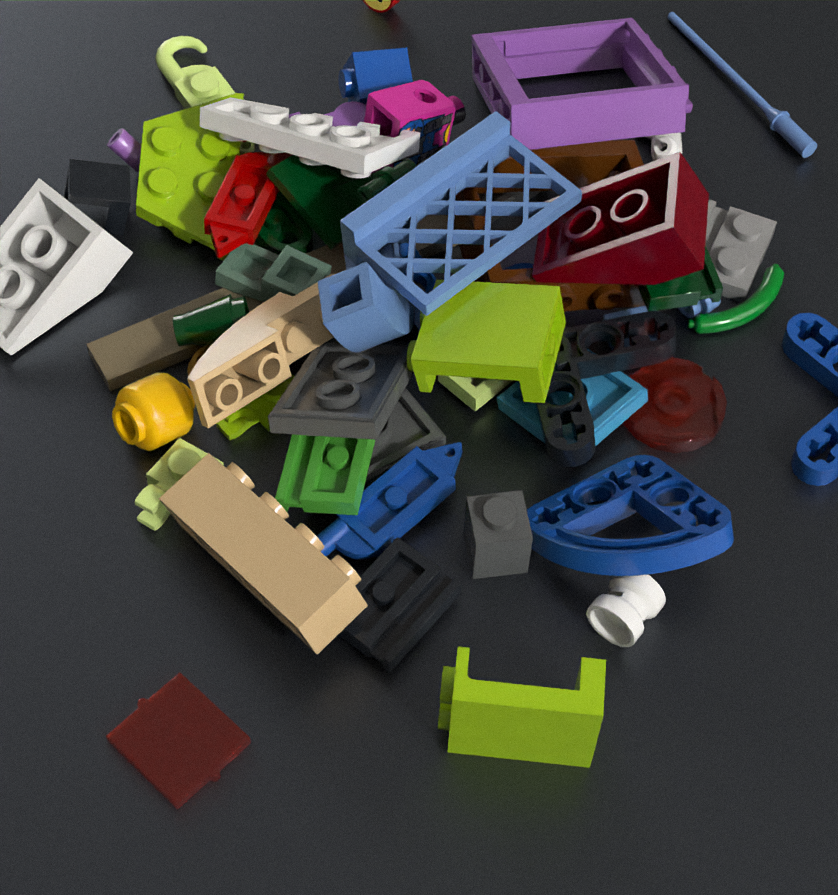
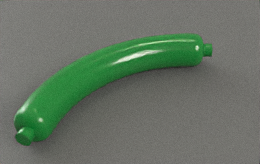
[688,264,784,334]

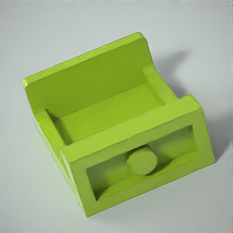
[407,280,566,403]
[438,646,606,768]

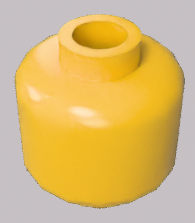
[112,372,195,451]

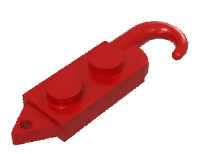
[204,140,293,258]

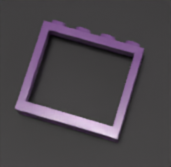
[471,18,693,150]

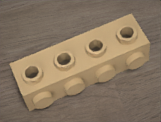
[159,453,368,654]

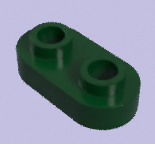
[255,190,313,255]

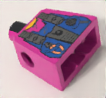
[364,80,466,173]

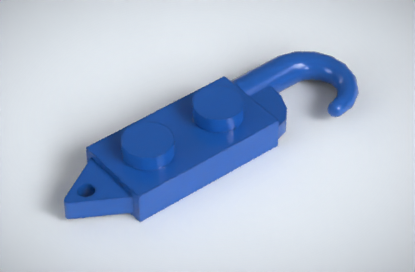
[317,442,462,560]

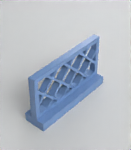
[340,111,582,316]

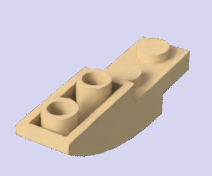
[187,273,334,428]

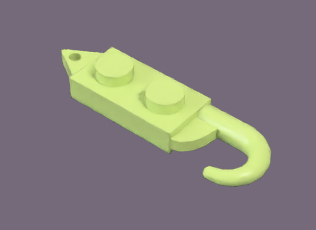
[155,36,255,155]

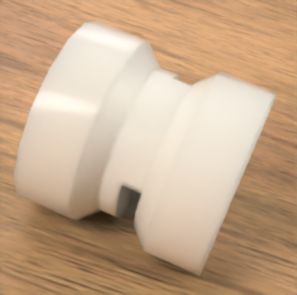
[586,575,666,647]

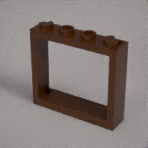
[454,140,645,312]

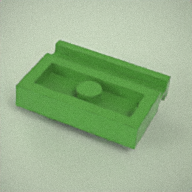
[275,434,375,515]

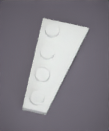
[200,97,420,178]

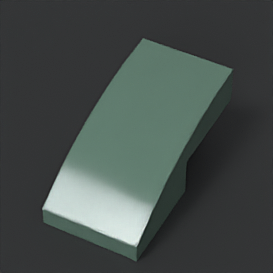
[215,243,332,302]

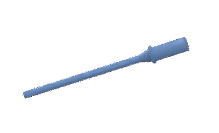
[667,12,817,158]

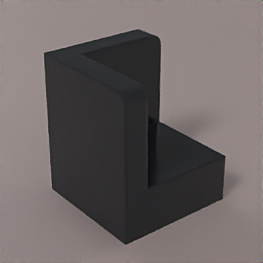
[64,159,131,236]

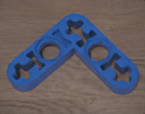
[781,313,838,486]

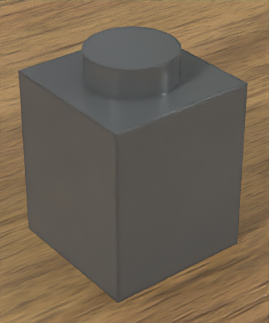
[463,490,533,579]

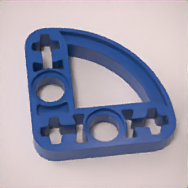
[527,455,734,576]

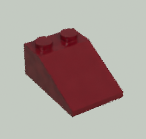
[532,152,709,285]

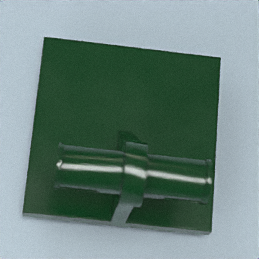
[266,155,417,250]

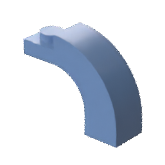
[318,243,415,352]

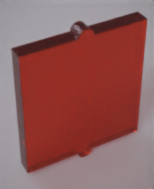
[106,672,251,810]

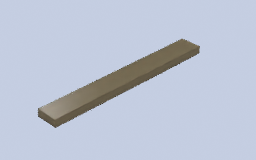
[86,215,459,391]

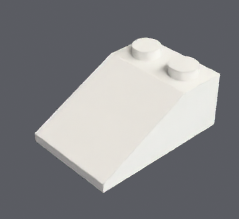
[0,178,133,355]

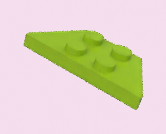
[136,93,244,261]

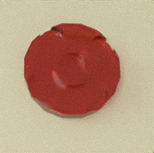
[624,357,727,453]

